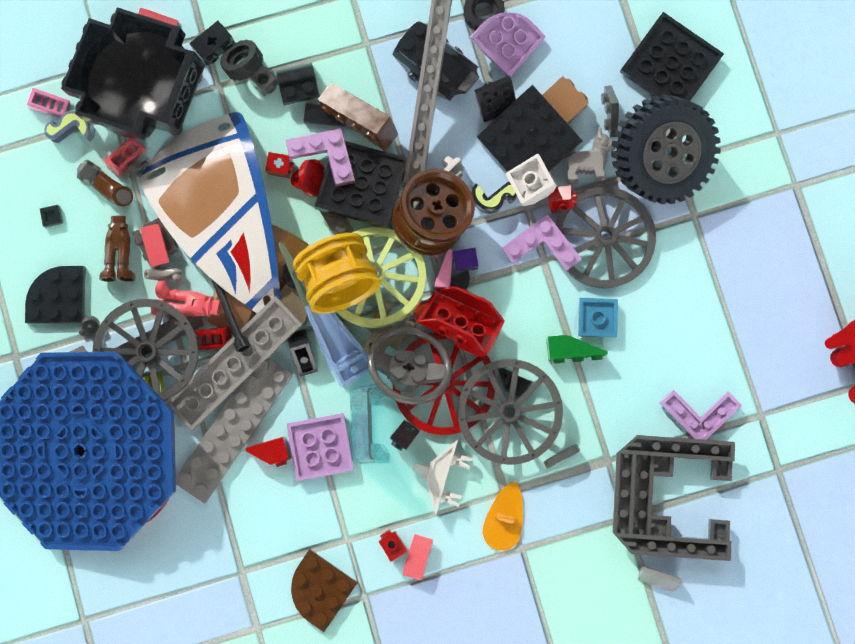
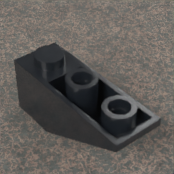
[390,420,420,451]

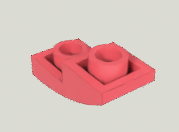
[403,534,433,581]

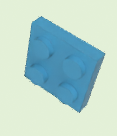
[578,298,618,338]

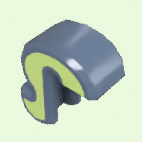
[44,110,95,143]

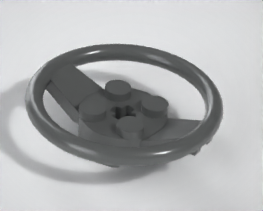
[368,327,452,405]

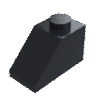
[288,329,318,377]

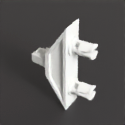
[412,440,473,514]

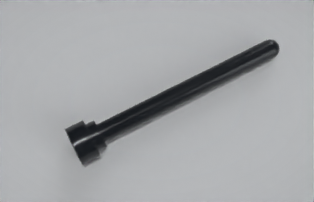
[210,278,251,352]

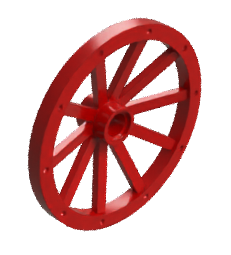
[392,332,496,435]

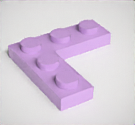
[285,129,355,187]
[502,214,582,272]
[659,389,742,440]

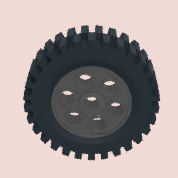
[611,95,721,204]

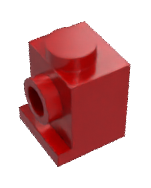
[548,186,578,214]
[378,529,407,562]

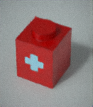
[265,152,295,179]

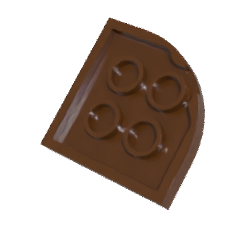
[291,549,358,632]

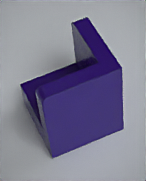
[452,248,479,270]

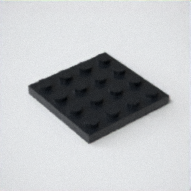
[620,12,724,101]
[477,84,583,172]
[314,141,407,229]

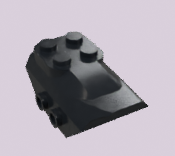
[392,21,479,101]

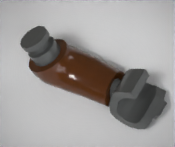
[76,159,133,207]

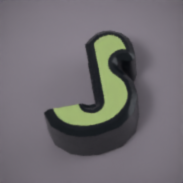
[472,182,517,214]

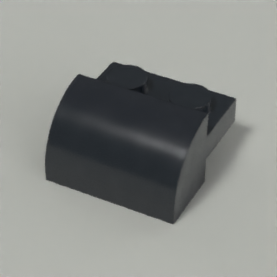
[276,63,320,106]

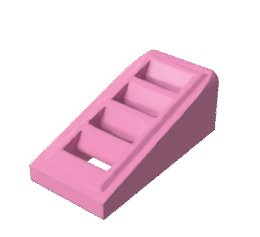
[26,88,70,117]
[434,249,453,289]

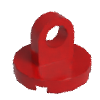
[290,159,325,197]

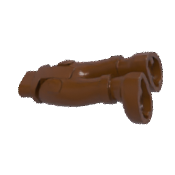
[99,216,136,282]

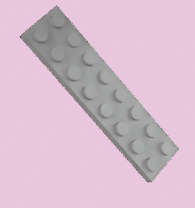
[166,296,303,431]
[176,358,293,504]

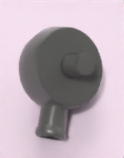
[126,160,148,179]
[79,316,100,336]

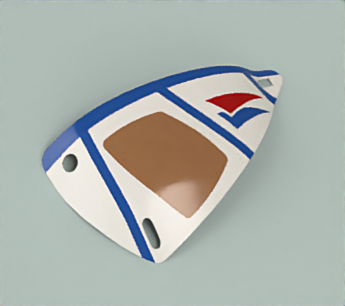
[139,112,281,313]

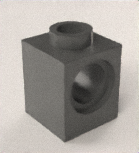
[248,64,278,96]

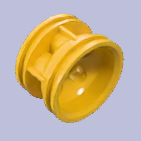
[293,233,381,314]

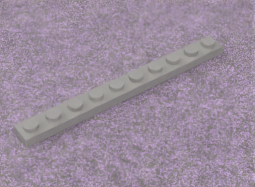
[404,0,452,183]

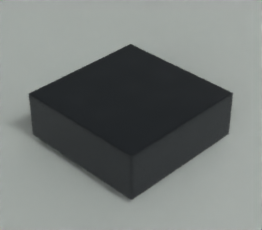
[39,204,64,228]

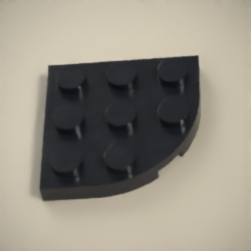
[25,266,86,324]

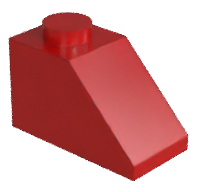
[245,437,291,467]

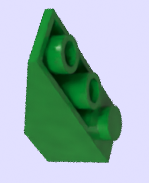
[546,335,608,364]

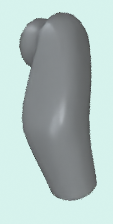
[144,268,182,282]

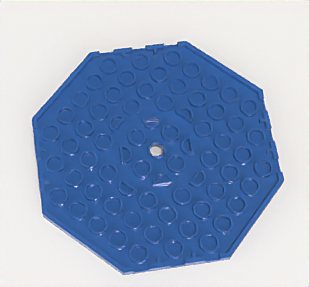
[0,352,176,551]

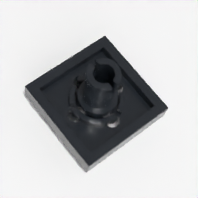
[474,75,516,122]

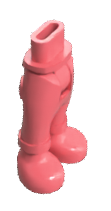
[151,281,221,317]

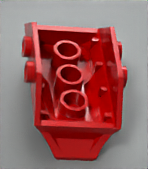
[411,286,505,357]

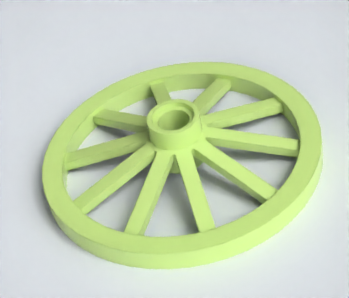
[337,227,427,328]

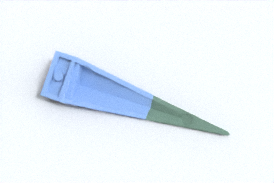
[279,242,369,387]

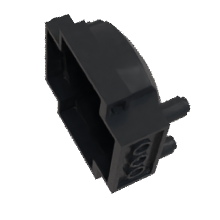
[61,7,205,140]

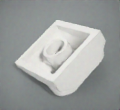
[505,154,557,206]

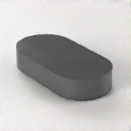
[543,444,581,469]

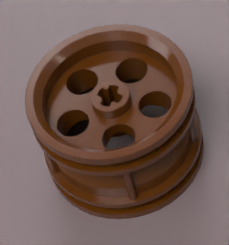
[392,169,475,256]

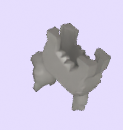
[566,127,615,185]

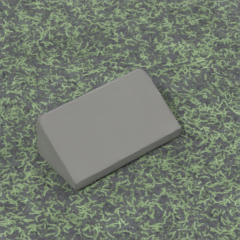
[637,566,683,592]

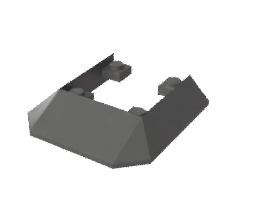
[612,435,735,561]

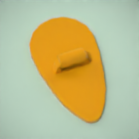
[482,482,523,551]

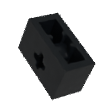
[189,20,235,66]

